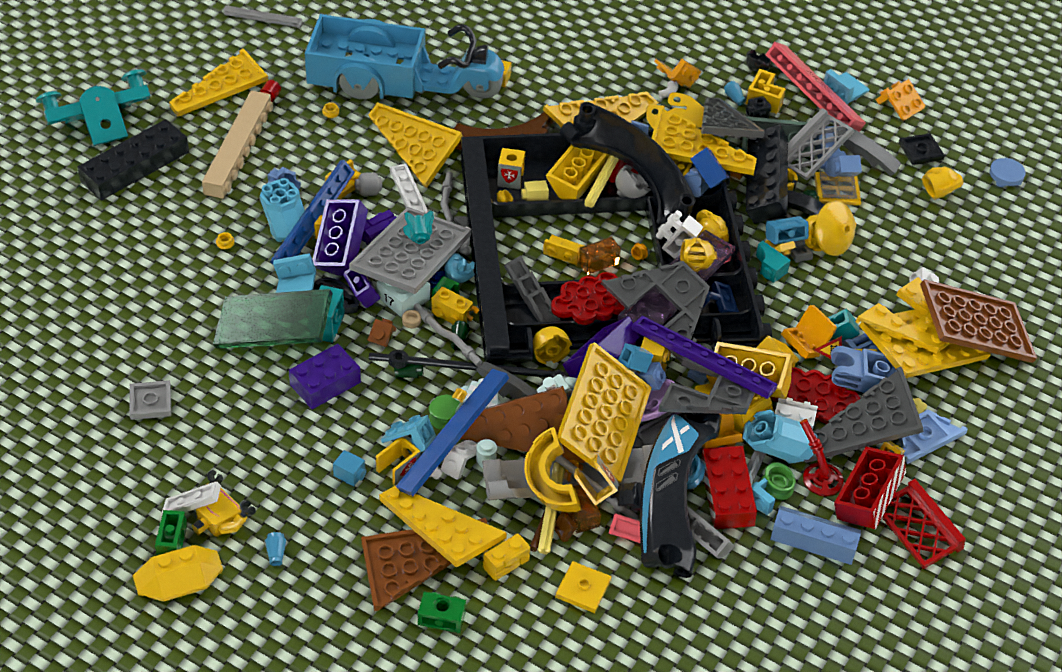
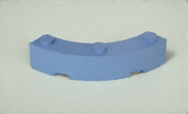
[814,126,862,177]

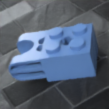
[831,346,897,393]

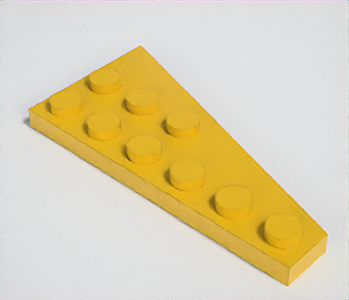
[169,48,268,117]

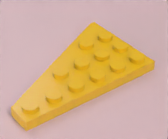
[543,92,659,128]
[368,102,463,188]
[652,105,757,175]

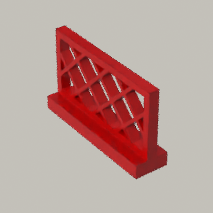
[882,479,966,569]

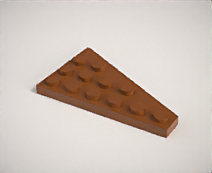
[460,386,586,463]
[361,518,487,611]

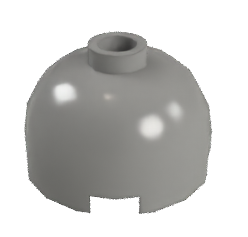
[615,165,651,198]

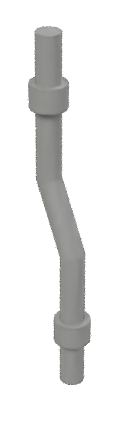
[440,172,454,223]
[414,303,483,367]
[554,455,639,520]

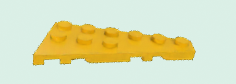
[379,486,507,568]

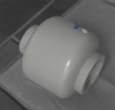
[355,173,382,196]

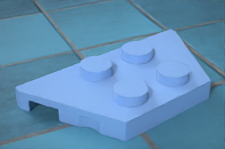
[899,410,968,464]

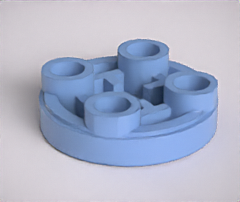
[989,158,1026,187]

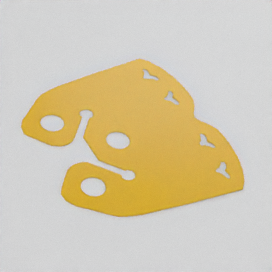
[646,92,704,129]

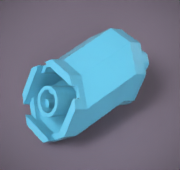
[260,178,305,242]
[742,410,817,464]

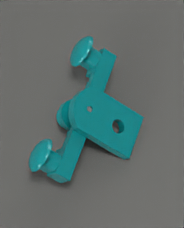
[36,69,151,146]

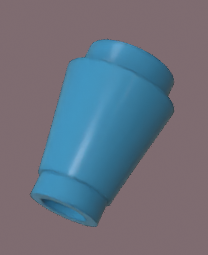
[724,81,746,106]
[265,532,286,566]

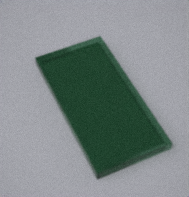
[213,289,333,348]

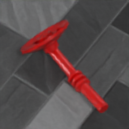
[800,419,844,496]

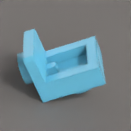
[752,478,775,515]

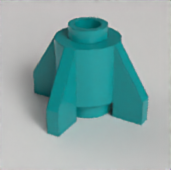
[403,210,434,244]

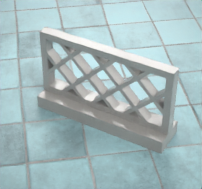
[788,108,855,180]

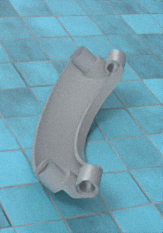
[482,445,653,500]

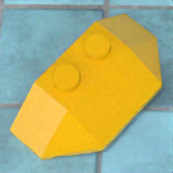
[133,545,223,601]

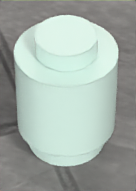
[476,439,497,468]

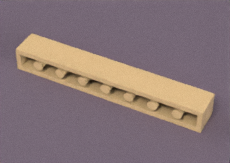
[202,91,273,199]

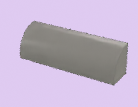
[687,506,735,558]

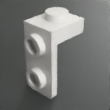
[440,440,477,480]

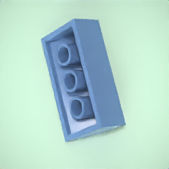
[770,506,861,565]

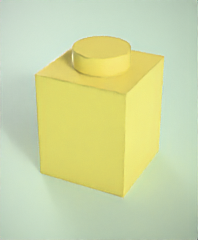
[521,180,549,201]

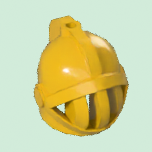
[922,167,964,200]
[696,209,729,251]
[680,237,717,272]

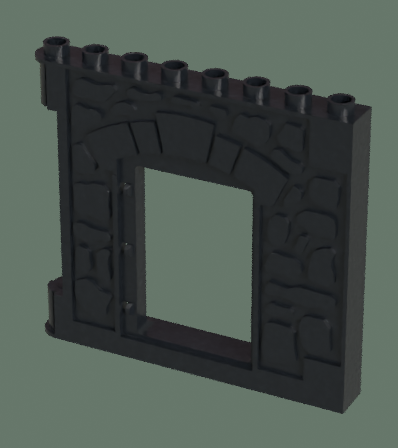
[461,127,772,364]

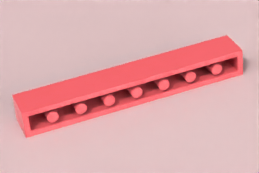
[766,42,866,132]

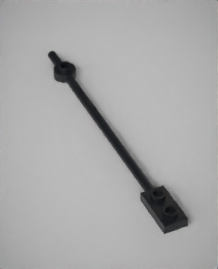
[368,350,570,378]

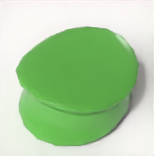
[429,394,460,430]
[761,463,796,500]

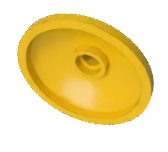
[815,201,855,256]

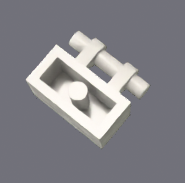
[656,211,703,260]
[775,397,818,430]

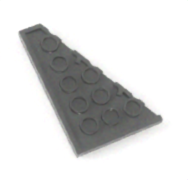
[805,367,924,463]

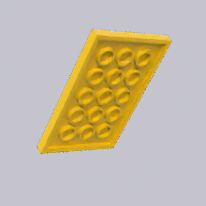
[859,309,991,378]
[557,342,652,483]

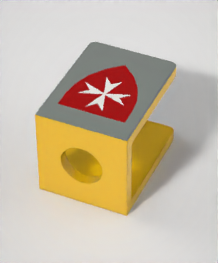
[497,148,525,189]
[376,437,421,486]
[574,454,619,506]

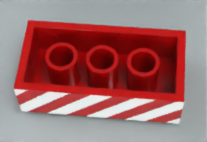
[701,446,757,529]
[834,447,906,529]

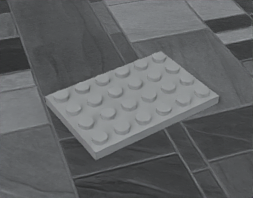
[349,207,471,294]

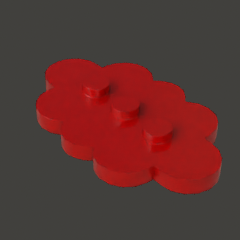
[551,272,631,325]
[770,367,861,424]

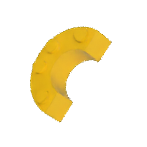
[524,427,582,512]

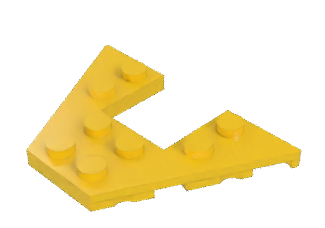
[855,277,951,354]

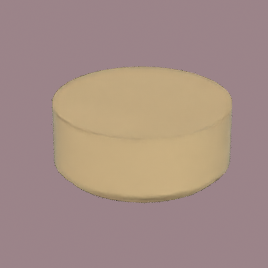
[402,310,421,329]

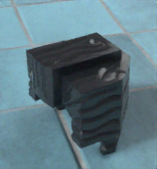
[610,482,642,512]

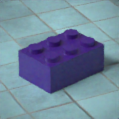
[289,343,361,410]

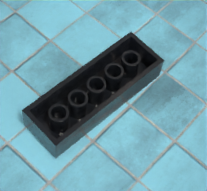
[77,119,189,201]
[746,124,788,224]

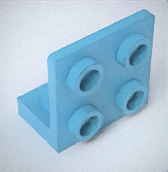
[824,69,869,104]
[273,253,317,300]
[381,415,437,452]

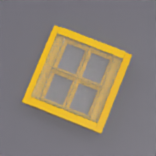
[814,172,861,205]

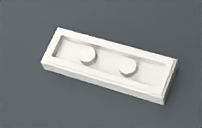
[161,482,221,515]

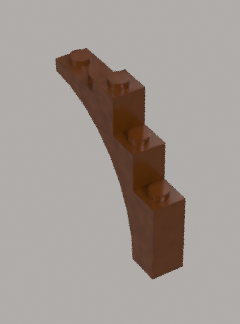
[454,105,555,150]

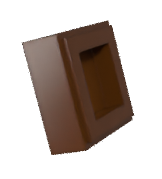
[554,512,578,542]

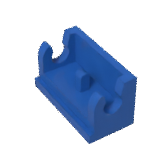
[691,147,729,188]

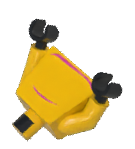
[192,470,256,537]

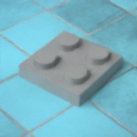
[130,380,171,420]

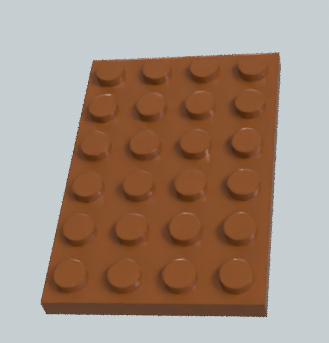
[920,279,1037,363]

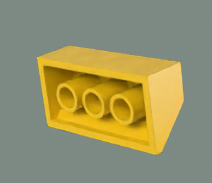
[546,144,609,200]
[706,342,792,399]

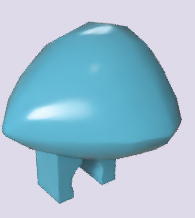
[444,253,475,283]

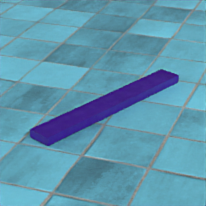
[631,316,778,399]

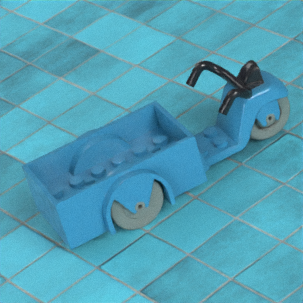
[305,14,504,99]

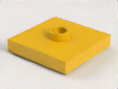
[555,561,612,613]

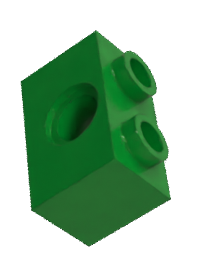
[155,510,187,555]
[418,592,466,633]

